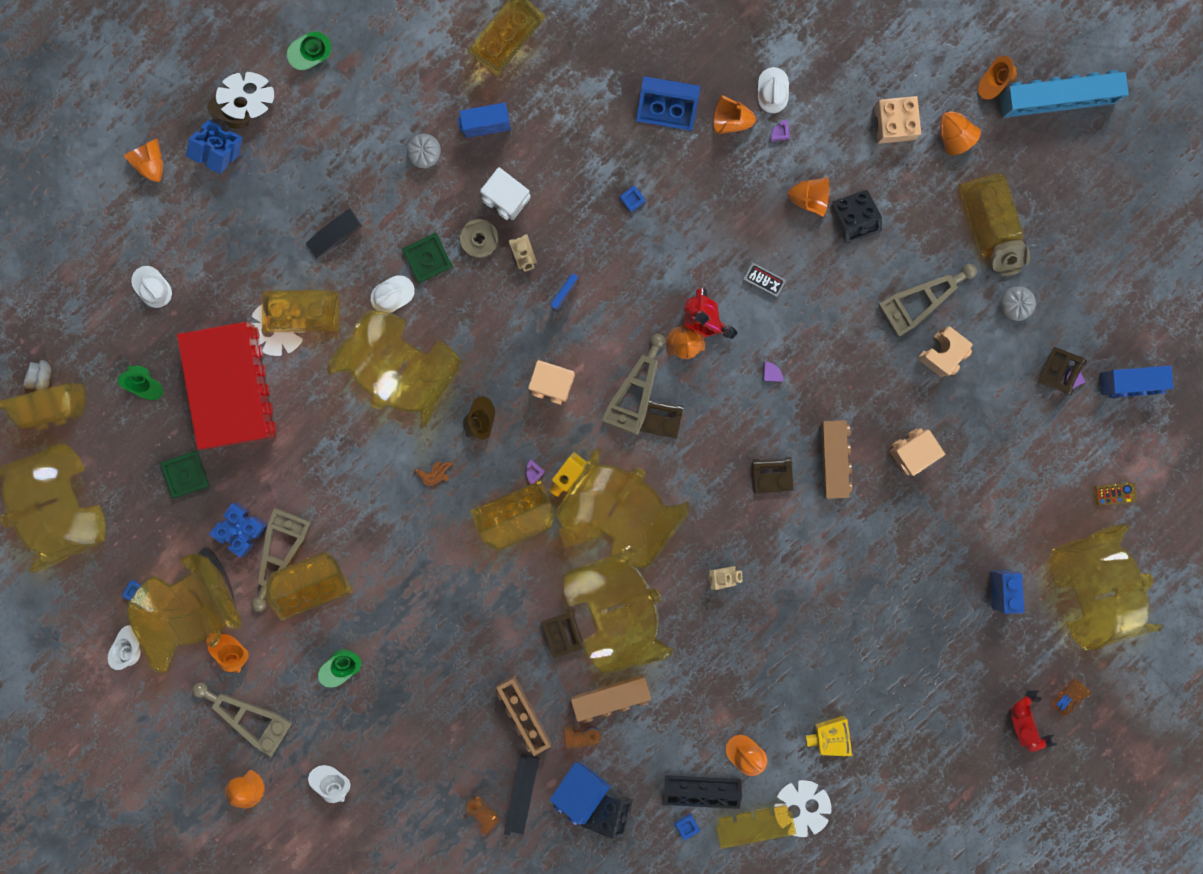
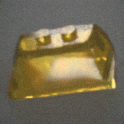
[467,0,546,77]
[958,173,1023,258]
[262,290,340,333]
[0,383,86,431]
[470,480,554,551]
[266,552,353,621]

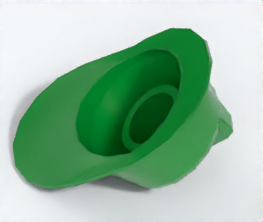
[287,31,332,70]
[117,365,164,400]
[318,649,361,688]

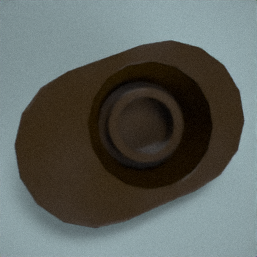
[207,96,251,129]
[463,396,495,440]

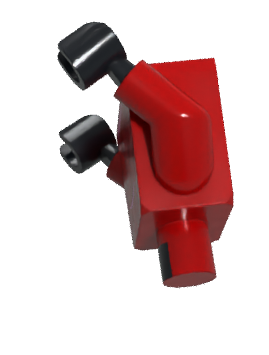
[684,288,738,339]
[1010,690,1057,752]

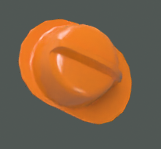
[978,56,1017,100]
[208,634,249,673]
[726,735,768,776]

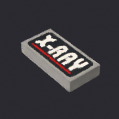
[743,263,786,298]

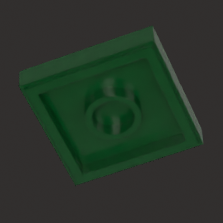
[402,233,453,284]
[160,450,210,499]

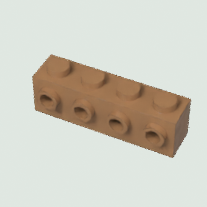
[821,420,853,499]
[496,675,551,756]
[571,675,652,723]

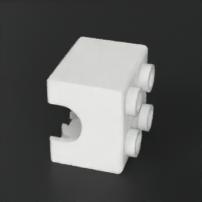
[481,168,531,220]

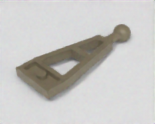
[878,264,977,337]
[602,334,666,435]
[251,508,311,612]
[192,682,292,757]

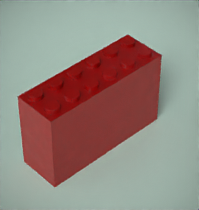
[177,322,277,450]

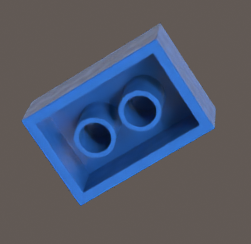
[1100,365,1174,398]

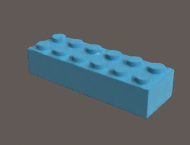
[999,70,1129,118]

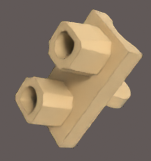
[509,234,537,272]
[708,566,743,590]

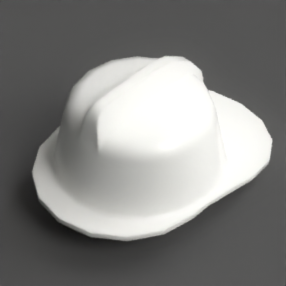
[758,67,789,113]
[131,266,172,308]
[371,276,414,314]
[108,625,141,670]
[308,765,351,803]

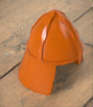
[713,95,756,135]
[940,111,981,155]
[123,138,164,182]
[787,176,830,217]
[666,325,705,359]
[225,770,264,809]

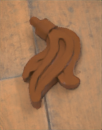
[414,461,453,486]

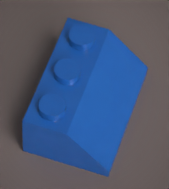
[636,76,700,131]

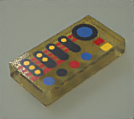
[1095,482,1137,505]

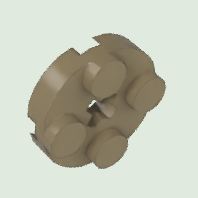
[460,219,499,258]
[990,240,1031,276]

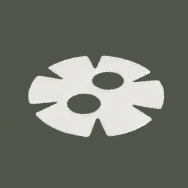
[216,72,274,119]
[251,300,306,356]
[774,780,831,837]

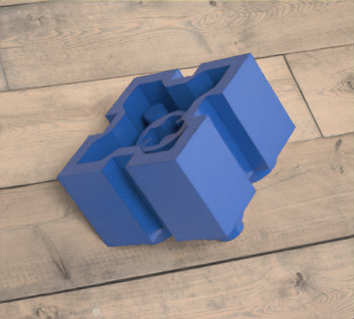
[186,120,243,174]
[209,503,268,557]

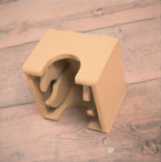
[874,96,921,144]
[918,326,973,377]
[529,360,575,405]
[889,428,945,476]

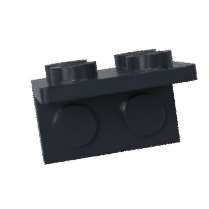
[832,190,882,244]
[581,794,633,839]

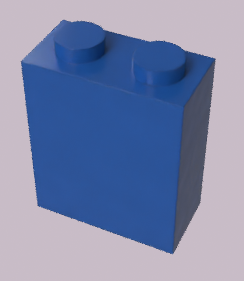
[457,103,511,138]
[990,570,1024,614]
[550,762,611,825]

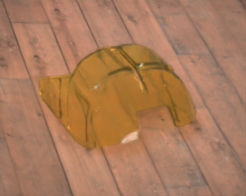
[327,309,463,428]
[0,443,106,573]
[556,448,690,568]
[1050,523,1164,651]
[563,547,675,673]
[127,553,242,673]

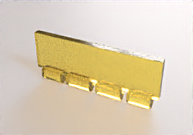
[717,805,796,849]

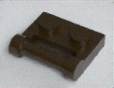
[1038,347,1087,395]
[640,398,684,439]
[752,456,794,494]
[541,610,586,658]

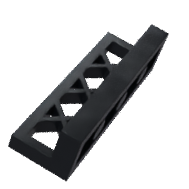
[504,754,540,836]
[663,775,742,809]

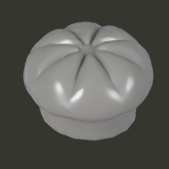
[407,133,441,168]
[1001,286,1036,321]
[23,360,51,394]

